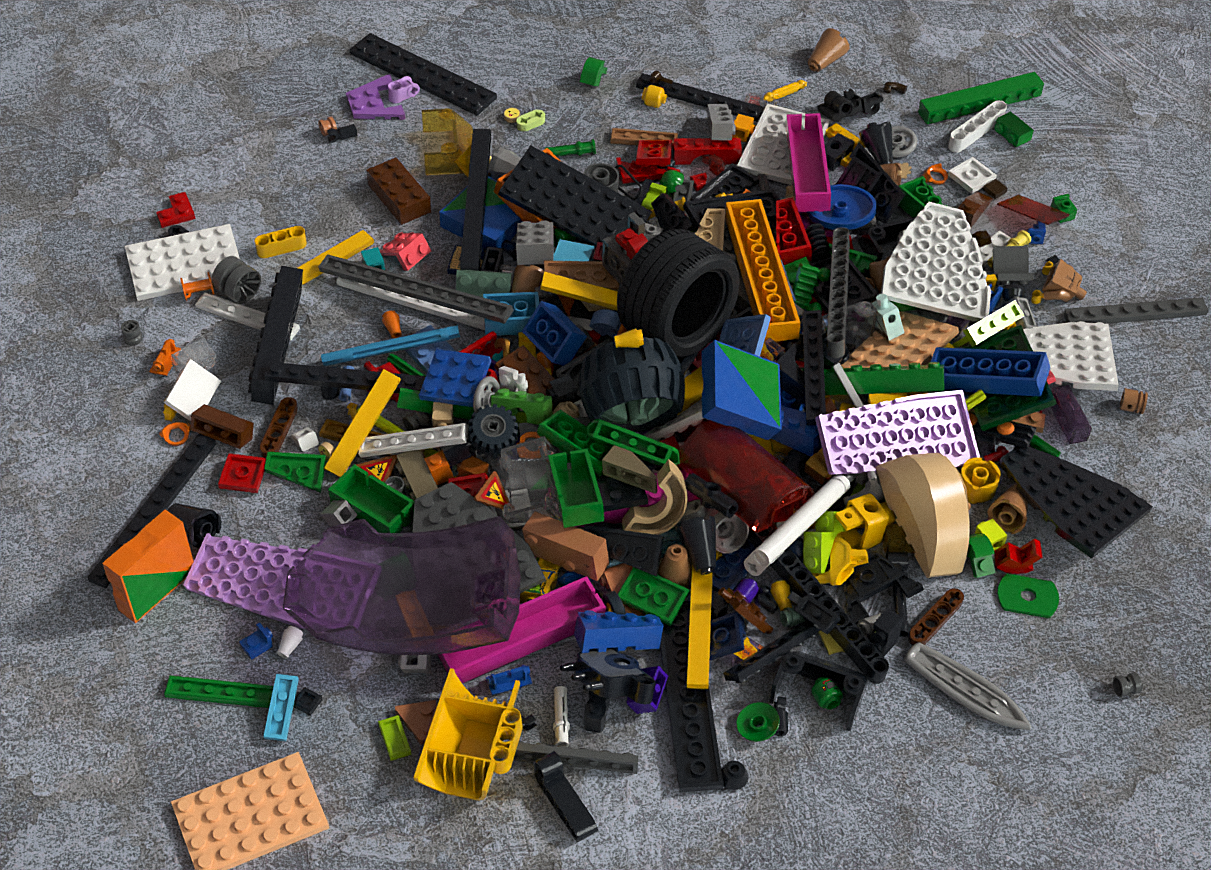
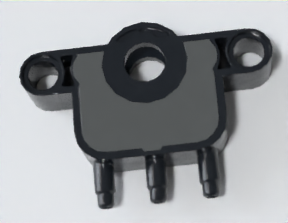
[560,648,655,704]

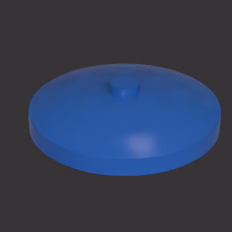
[806,184,876,230]

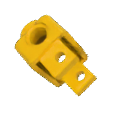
[835,493,895,550]

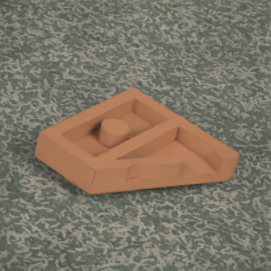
[395,700,437,745]

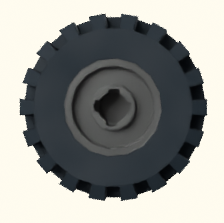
[468,404,518,459]

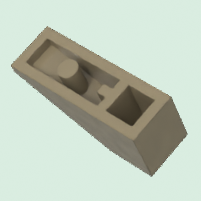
[602,445,658,494]

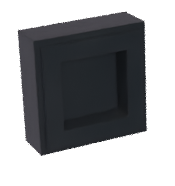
[293,687,323,716]

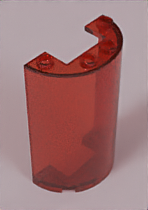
[678,420,815,533]

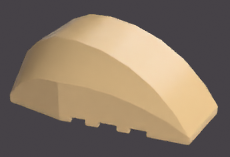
[875,453,969,578]

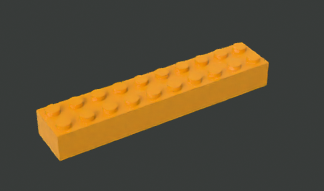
[725,199,800,342]

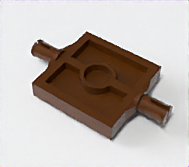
[718,587,773,634]

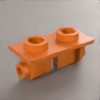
[149,339,181,376]

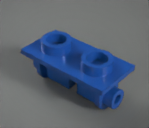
[486,664,533,696]

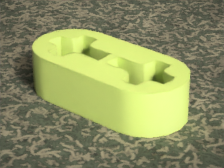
[517,110,545,131]

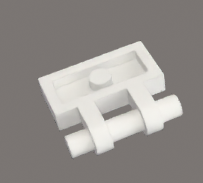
[499,366,528,411]

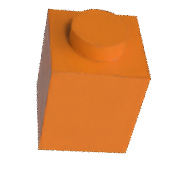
[424,451,454,486]

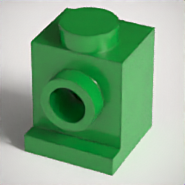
[1050,194,1078,223]

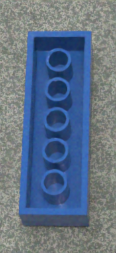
[931,347,1051,396]

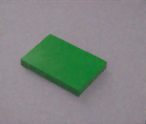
[618,567,690,626]

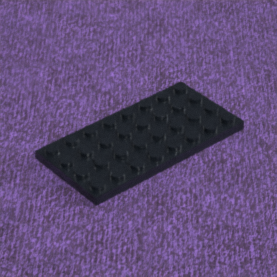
[498,145,652,248]

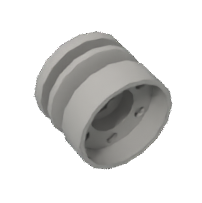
[703,509,749,554]

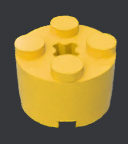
[960,457,1000,504]

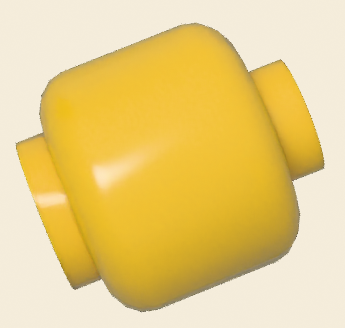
[642,85,667,108]

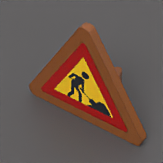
[357,455,397,483]
[474,471,513,512]

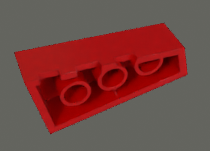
[776,197,812,265]

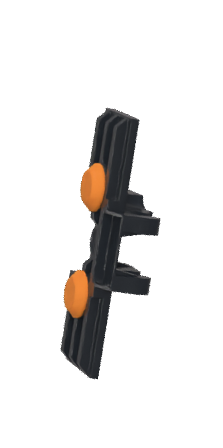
[968,412,1036,453]

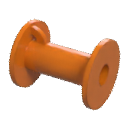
[180,272,214,301]

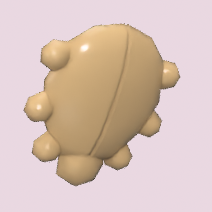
[898,163,912,179]

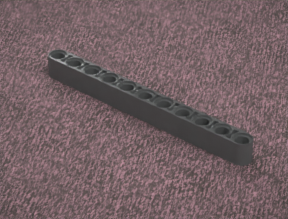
[827,227,850,358]

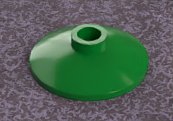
[737,702,780,742]

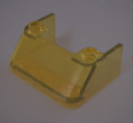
[422,108,473,175]

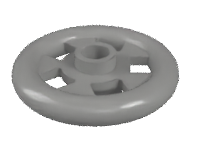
[892,126,917,158]
[473,376,500,413]

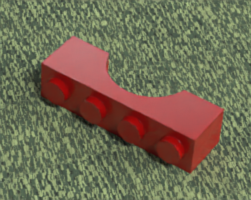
[673,138,742,165]

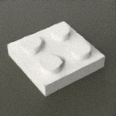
[948,157,997,194]

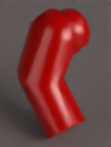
[983,446,1009,463]

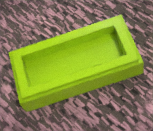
[378,715,412,761]

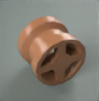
[318,116,337,136]

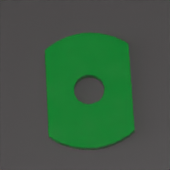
[997,573,1059,618]

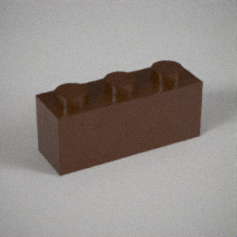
[190,404,254,449]

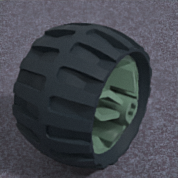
[579,337,685,432]

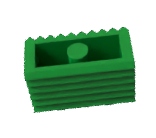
[994,111,1034,148]

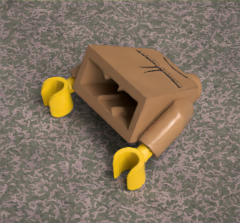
[1031,259,1087,304]

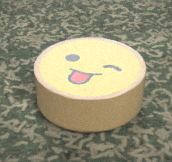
[504,108,520,123]
[318,442,335,461]

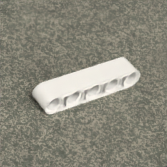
[948,101,1007,153]

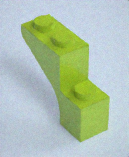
[803,511,845,573]

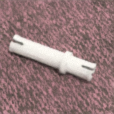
[553,686,570,747]

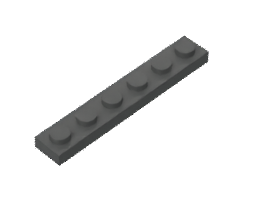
[507,741,639,774]

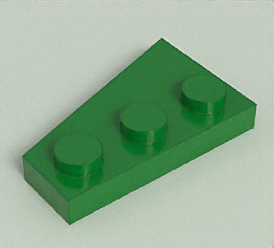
[265,452,326,493]

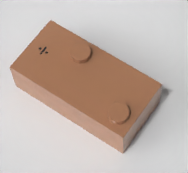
[522,511,609,581]

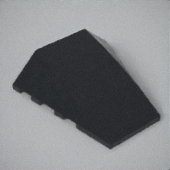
[835,142,906,223]

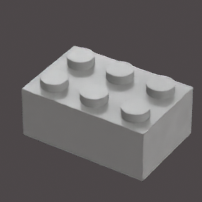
[516,221,554,265]

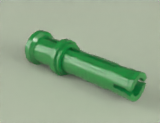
[544,139,596,156]

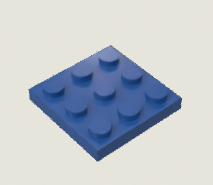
[419,349,491,407]

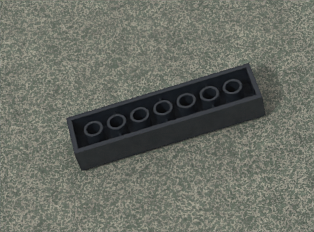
[248,265,303,405]

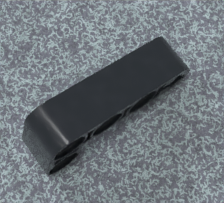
[534,751,598,842]

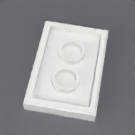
[164,359,221,422]

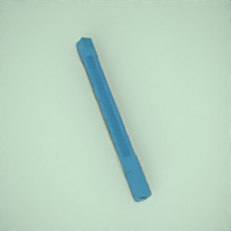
[321,325,460,366]

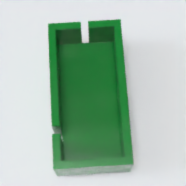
[548,448,604,528]
[328,464,415,542]

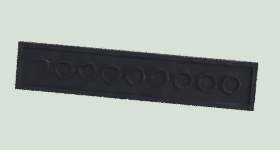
[350,33,497,116]
[660,601,724,793]

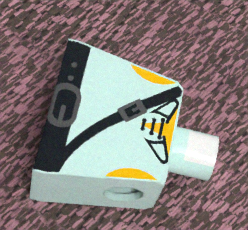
[869,294,904,341]

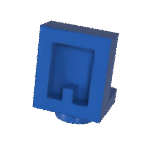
[1027,217,1046,244]
[239,622,273,660]

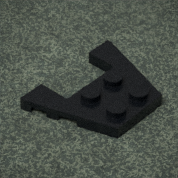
[843,551,924,625]

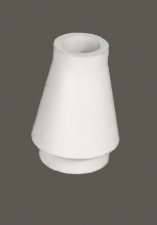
[276,626,303,659]

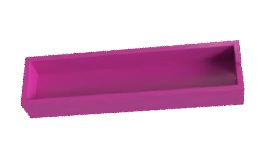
[786,113,831,212]
[436,576,606,683]

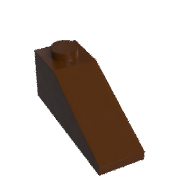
[958,191,993,228]

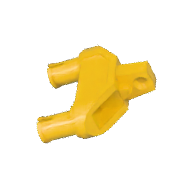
[812,535,868,586]

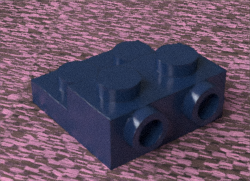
[709,612,746,661]

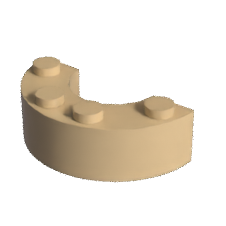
[622,459,688,535]

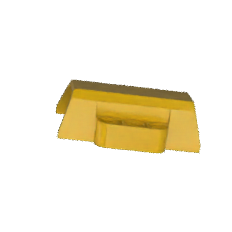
[413,668,523,801]

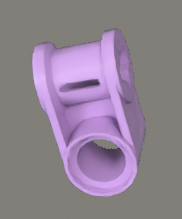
[388,76,420,103]

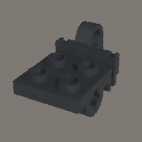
[817,89,884,122]

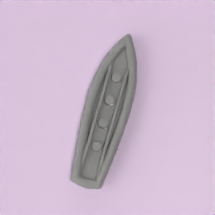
[904,642,1031,730]

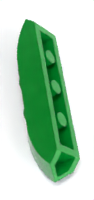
[587,419,680,467]

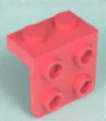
[380,232,431,271]

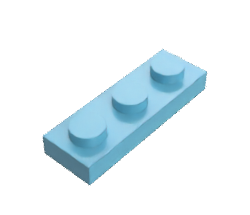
[263,674,299,741]

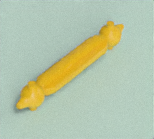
[763,80,807,102]

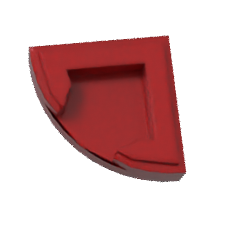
[690,172,707,192]

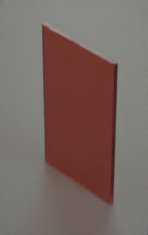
[997,195,1070,225]

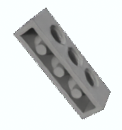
[707,104,735,140]

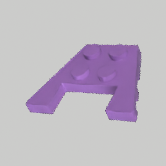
[346,74,405,120]

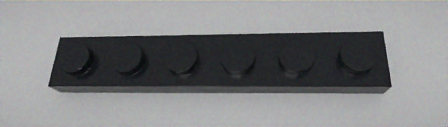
[723,621,820,683]

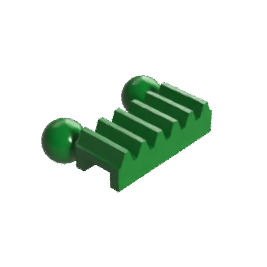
[792,263,831,313]

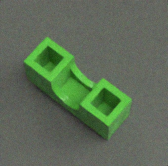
[491,388,553,425]

